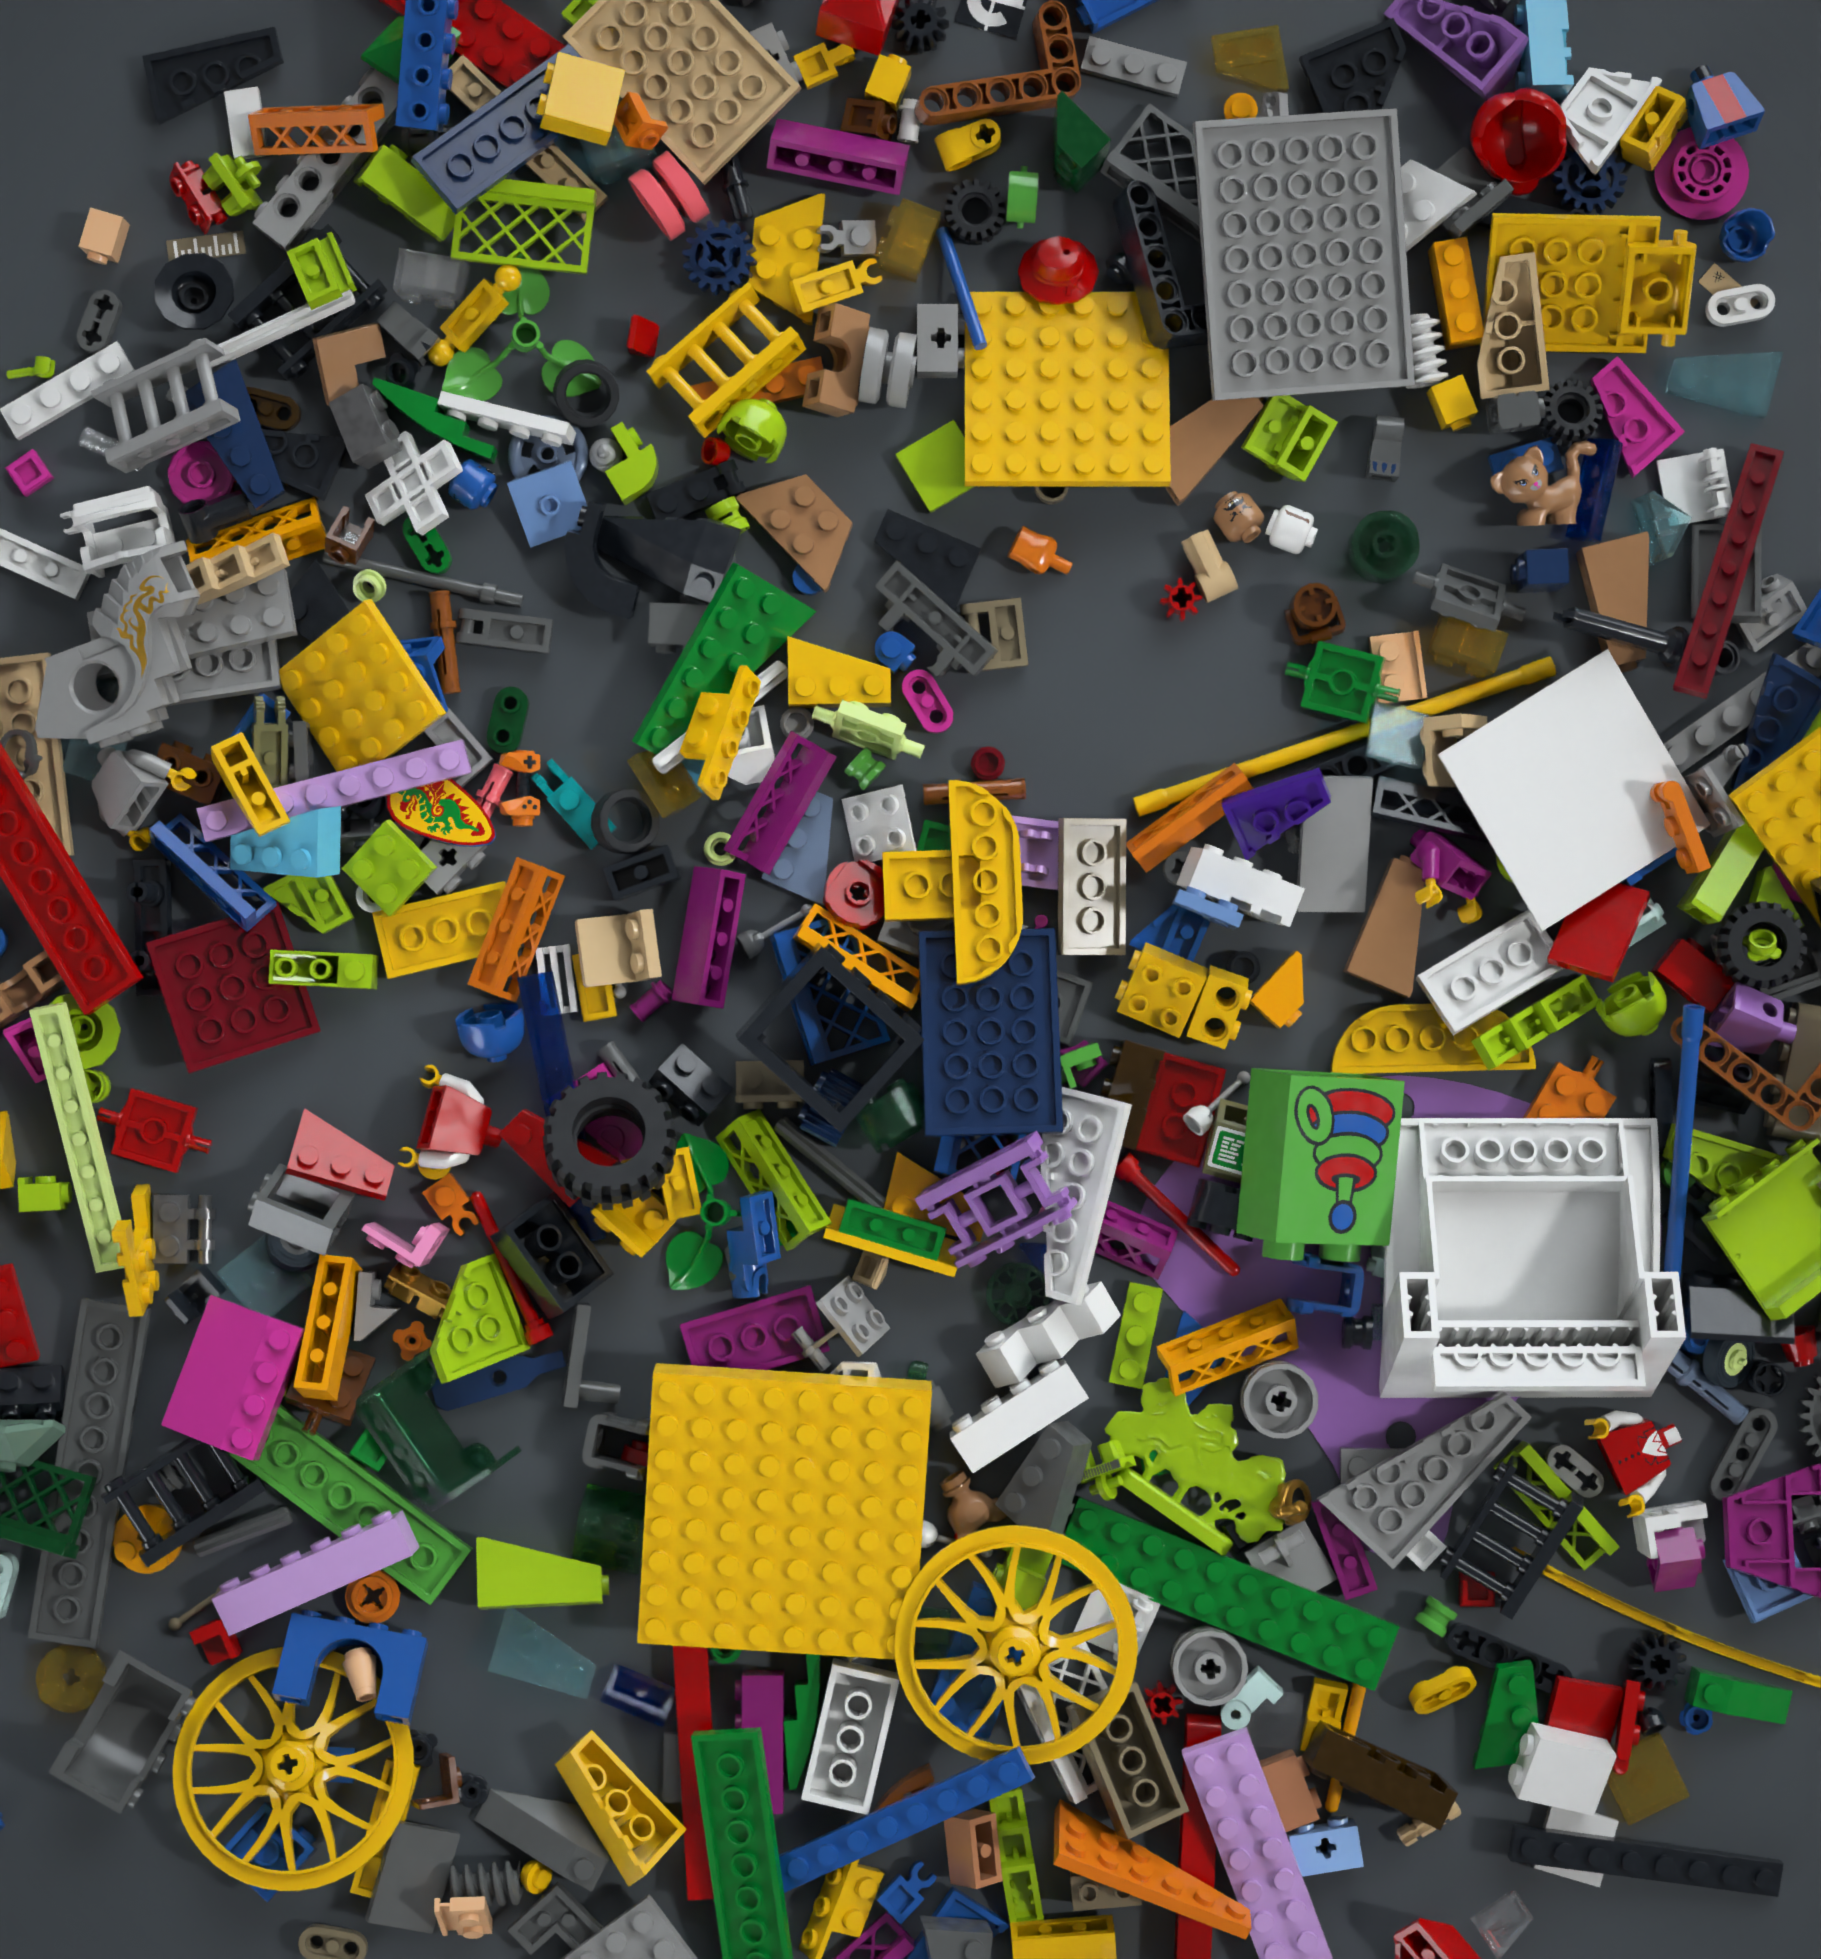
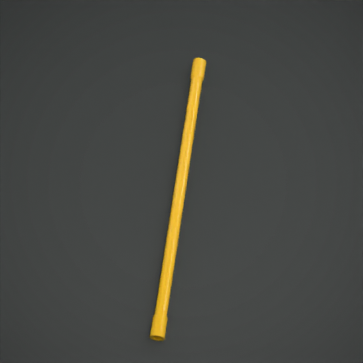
[1132,656,1556,817]

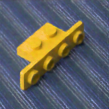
[679,665,761,800]
[799,1822,884,1959]

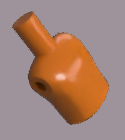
[1007,526,1073,575]

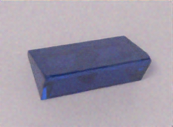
[600,1663,676,1727]

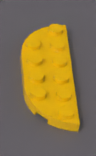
[1331,1004,1536,1074]

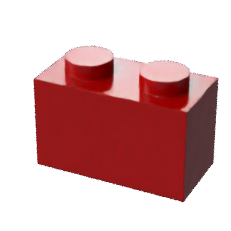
[1651,938,1734,1013]

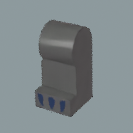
[1365,414,1404,482]

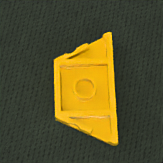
[748,193,825,325]

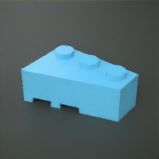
[1514,0,1574,103]
[230,806,341,878]

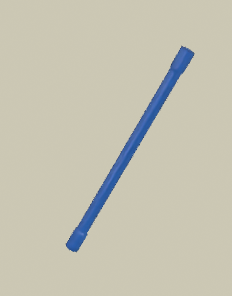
[1664,1004,1705,1281]

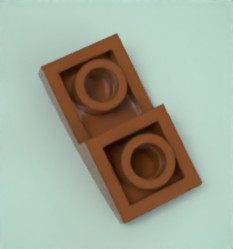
[874,1763,935,1811]

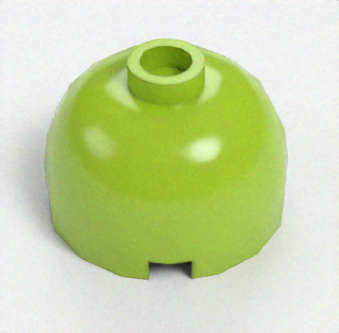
[717,398,787,463]
[1595,971,1667,1037]

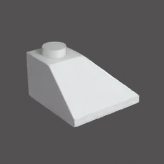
[728,705,775,785]

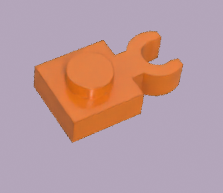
[422,1172,480,1236]

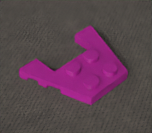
[1722,1464,1821,1599]

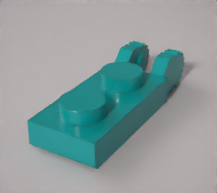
[530,758,617,850]

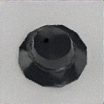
[154,253,234,330]

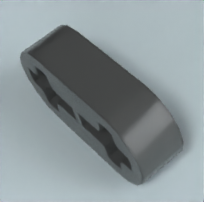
[77,289,122,354]

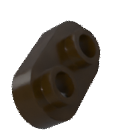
[246,387,301,432]

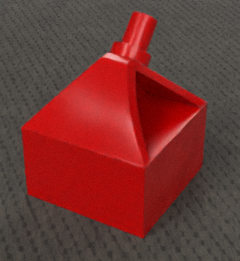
[815,0,900,56]

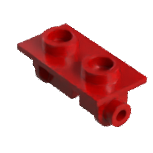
[169,160,228,235]

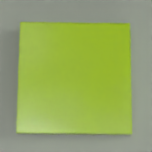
[895,420,976,513]

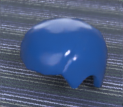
[1719,208,1775,263]

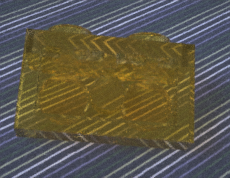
[627,750,702,818]

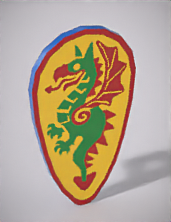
[387,779,496,847]

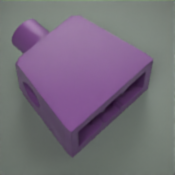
[1708,982,1797,1055]

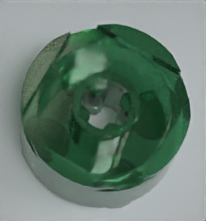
[1347,510,1420,584]
[855,1078,924,1153]

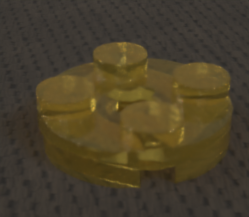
[36,1644,107,1713]

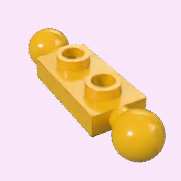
[427,265,522,366]

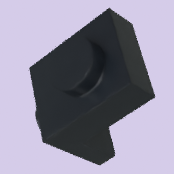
[164,1264,227,1324]

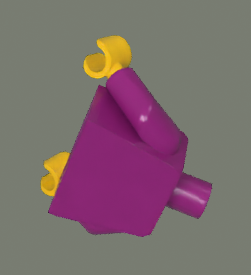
[1410,829,1492,924]

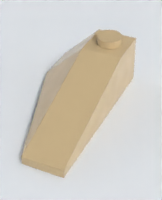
[1477,252,1550,399]

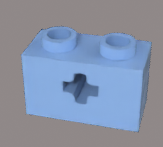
[1286,1815,1364,1877]

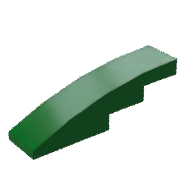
[372,377,498,464]
[784,1654,821,1790]

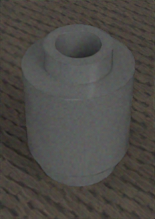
[928,1379,955,1432]

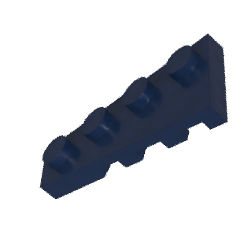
[185,359,285,511]
[1730,652,1821,790]

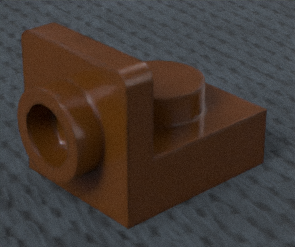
[840,98,897,141]

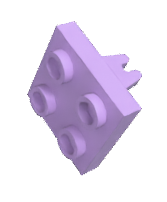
[1011,815,1058,891]

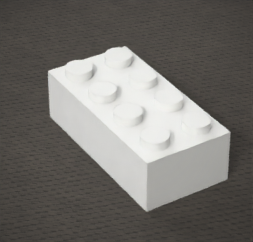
[949,1358,1089,1473]
[801,1658,900,1815]

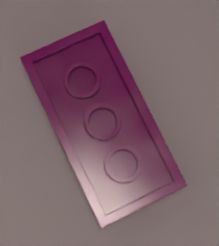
[679,1285,830,1370]

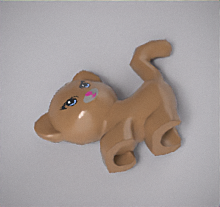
[1490,440,1597,526]

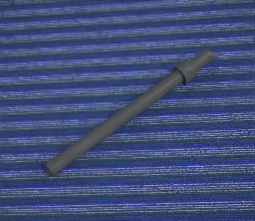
[323,552,524,608]

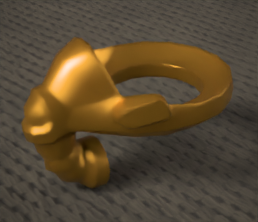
[1268,1479,1312,1526]

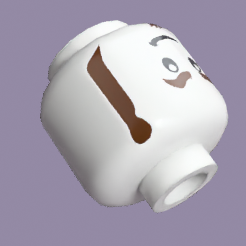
[1265,505,1318,554]

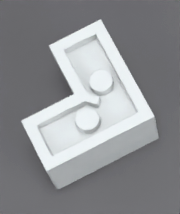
[1632,1500,1708,1559]

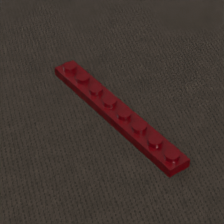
[1673,443,1784,699]

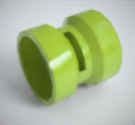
[705,496,750,535]
[84,1070,111,1103]

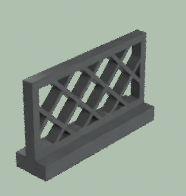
[1100,103,1201,244]

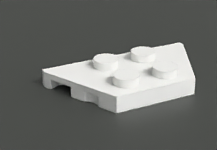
[1560,67,1662,175]
[1401,159,1477,252]

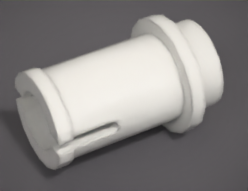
[897,99,920,144]

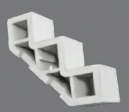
[976,1281,1121,1388]

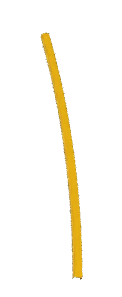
[1512,1546,1821,1688]

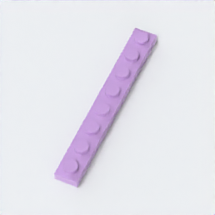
[196,739,472,842]

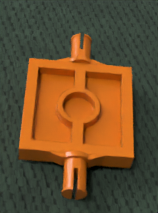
[1523,1055,1617,1118]

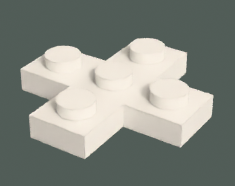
[365,431,463,535]

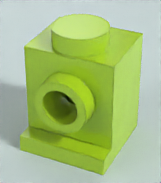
[18,1176,72,1212]

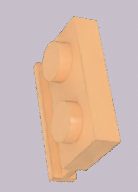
[1368,630,1428,705]
[434,1896,493,1939]

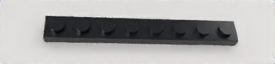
[1508,1824,1784,1897]

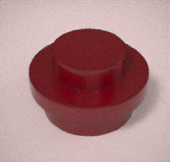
[971,746,1005,780]

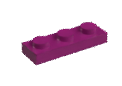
[1311,1499,1378,1600]

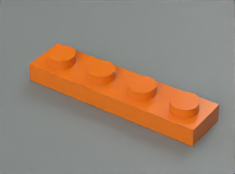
[691,356,823,404]

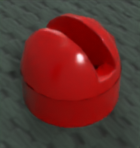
[701,437,731,465]

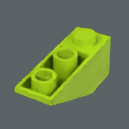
[269,950,379,990]

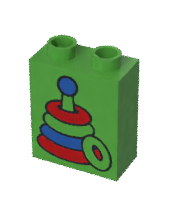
[1236,1068,1405,1262]

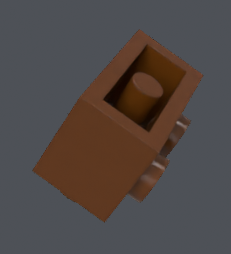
[157,740,225,805]

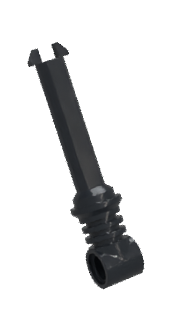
[1553,607,1741,677]

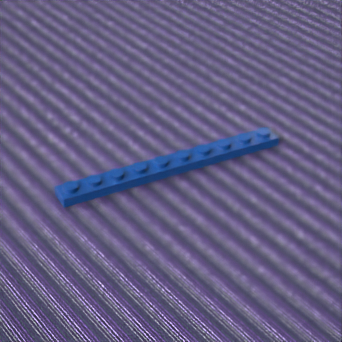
[779,1746,1035,1893]

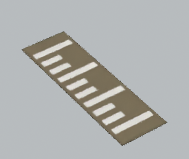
[166,230,246,261]

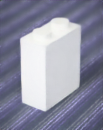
[1508,1722,1617,1816]

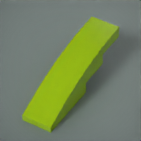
[1471,974,1599,1071]
[989,1786,1044,1923]

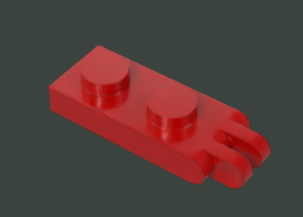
[1612,1680,1645,1775]

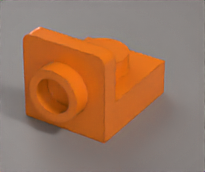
[614,92,668,150]

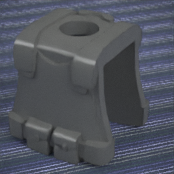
[582,1412,650,1481]

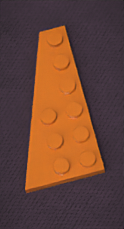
[1053,1799,1252,1940]

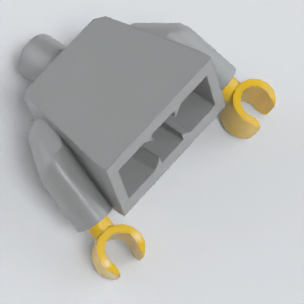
[91,747,197,851]

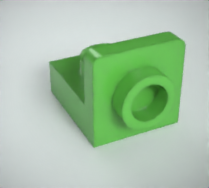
[1060,1042,1102,1089]

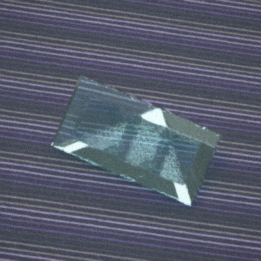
[1632,491,1692,565]

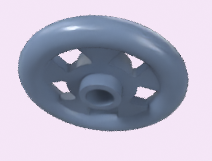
[508,415,589,481]

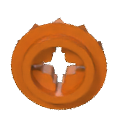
[345,1570,401,1624]

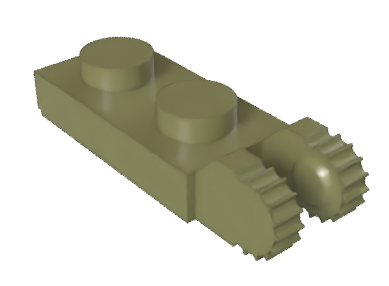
[252,696,288,788]

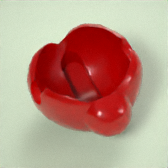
[1470,88,1567,196]

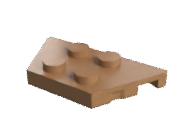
[735,474,853,593]

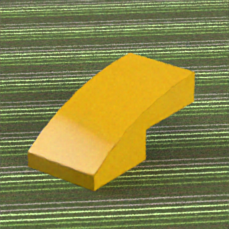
[1300,1677,1348,1751]

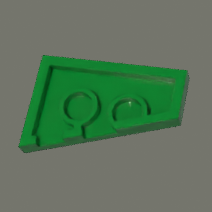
[1472,1659,1539,1769]

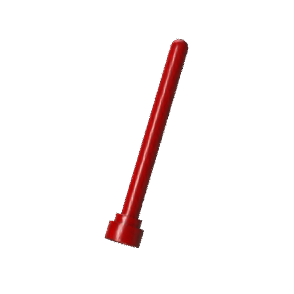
[1114,1152,1240,1277]
[470,1191,554,1346]

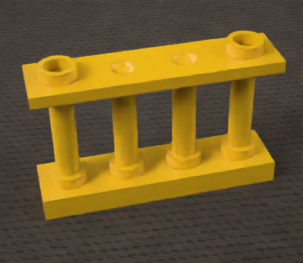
[646,282,806,438]

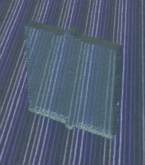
[1365,701,1429,770]

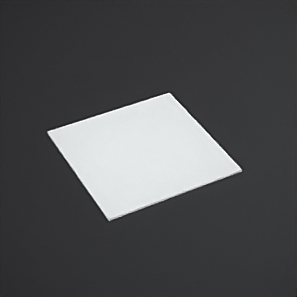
[1437,649,1710,931]

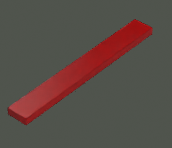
[673,1646,714,1901]

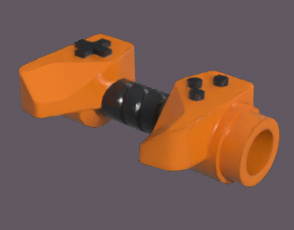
[499,750,540,827]

